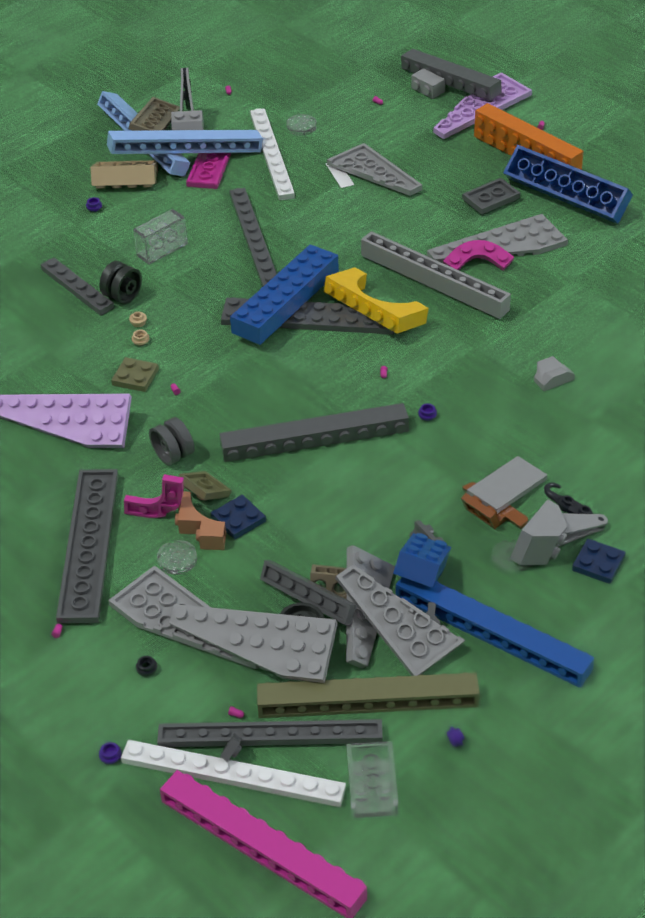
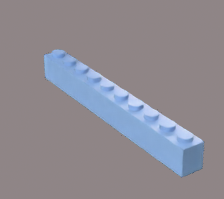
[97,91,190,177]
[107,130,263,154]

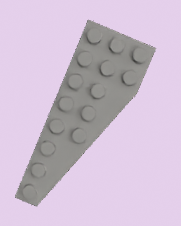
[427,214,568,263]
[108,566,259,669]
[169,604,338,683]

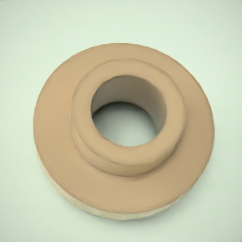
[129,312,147,327]
[132,330,149,346]

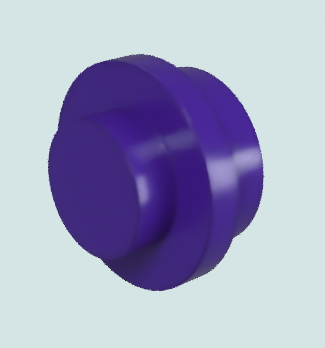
[86,197,102,212]
[418,403,437,420]
[445,726,465,748]
[99,742,122,764]

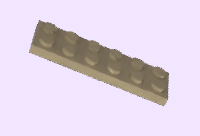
[128,97,180,131]

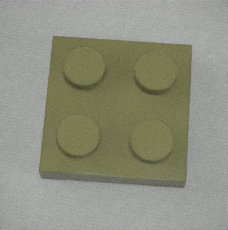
[111,357,159,392]
[179,471,232,501]

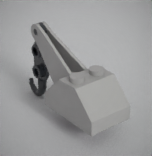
[171,67,204,130]
[510,482,608,565]

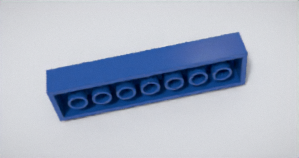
[503,144,633,224]
[230,244,339,345]

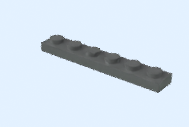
[40,258,114,316]
[260,560,356,625]

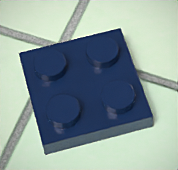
[211,494,266,540]
[572,538,626,585]

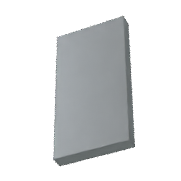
[467,456,547,514]

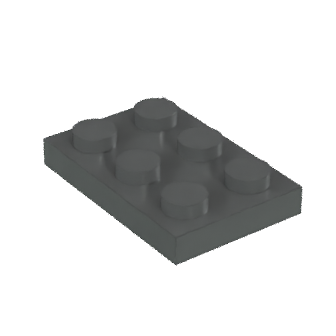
[462,178,520,214]

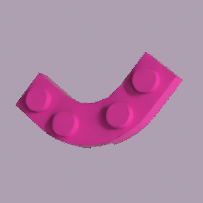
[443,240,514,271]
[124,474,184,518]

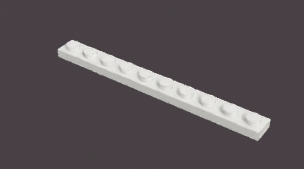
[250,109,295,201]
[121,740,346,807]

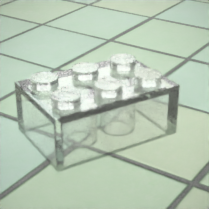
[133,209,188,265]
[346,741,398,818]

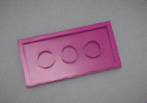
[186,153,231,189]

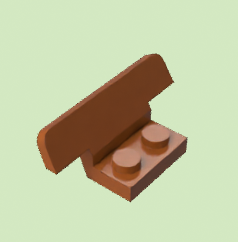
[461,482,528,529]

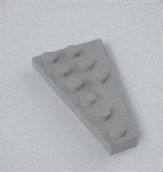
[327,143,422,196]
[346,545,395,669]
[335,564,465,676]

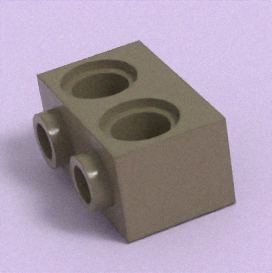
[310,564,347,599]

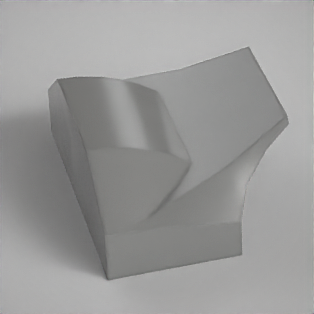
[534,356,575,391]

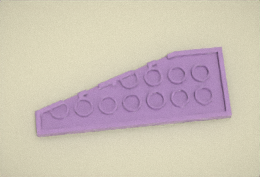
[433,73,532,139]
[0,394,132,448]

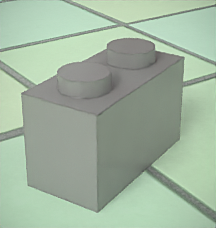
[411,68,445,99]

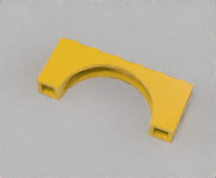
[324,267,429,334]

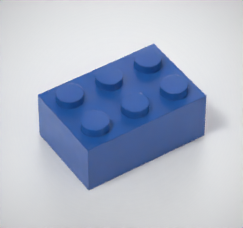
[393,533,451,588]

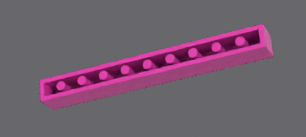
[160,770,367,918]

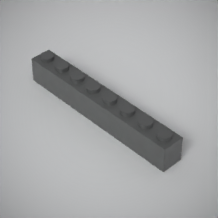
[401,49,502,101]

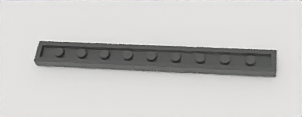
[229,188,277,287]
[157,719,383,747]

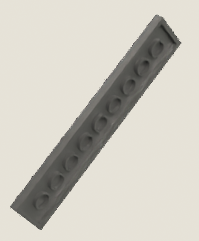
[221,297,395,335]
[56,469,118,623]

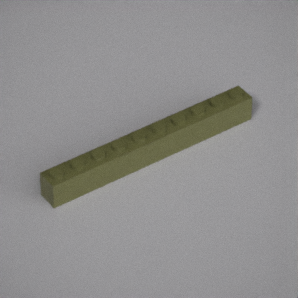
[257,672,480,718]

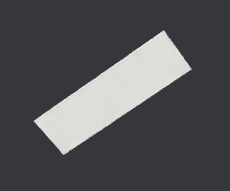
[325,163,354,188]

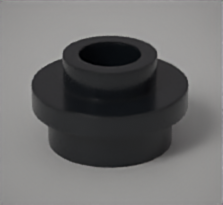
[136,656,157,676]

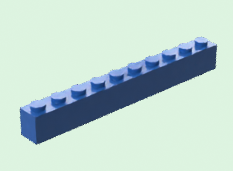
[396,577,595,688]

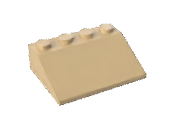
[90,160,159,188]

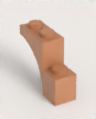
[175,491,226,550]

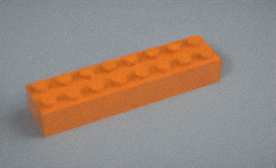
[474,103,584,170]

